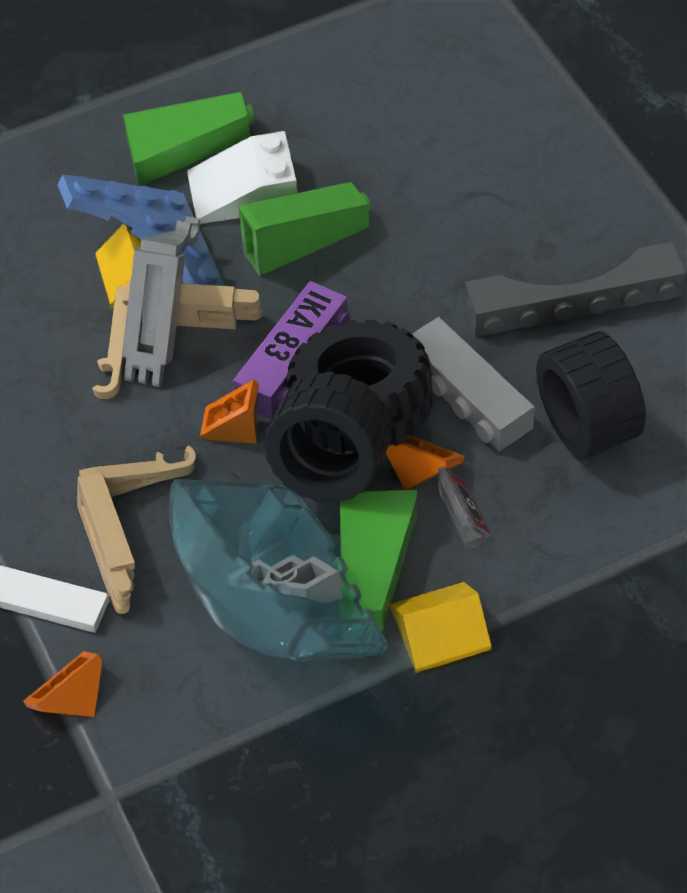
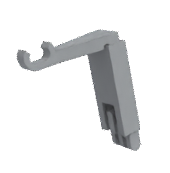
[122,216,200,387]

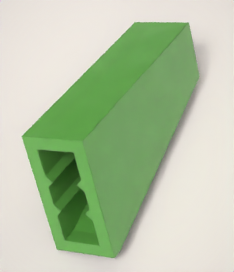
[123,92,254,186]
[238,182,371,276]
[340,490,417,634]

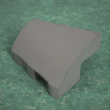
[229,555,343,603]

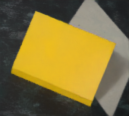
[96,224,141,309]
[390,582,491,673]

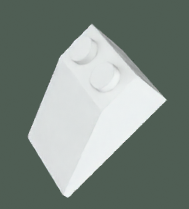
[187,131,297,224]

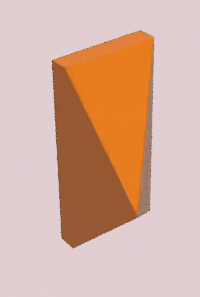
[200,380,259,444]
[386,435,465,490]
[23,651,103,717]

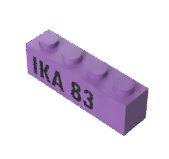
[233,281,350,419]

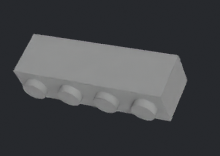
[412,317,535,452]

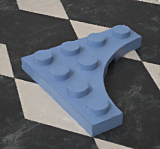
[57,174,225,286]

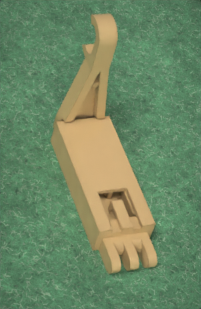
[92,280,262,399]
[77,445,196,614]

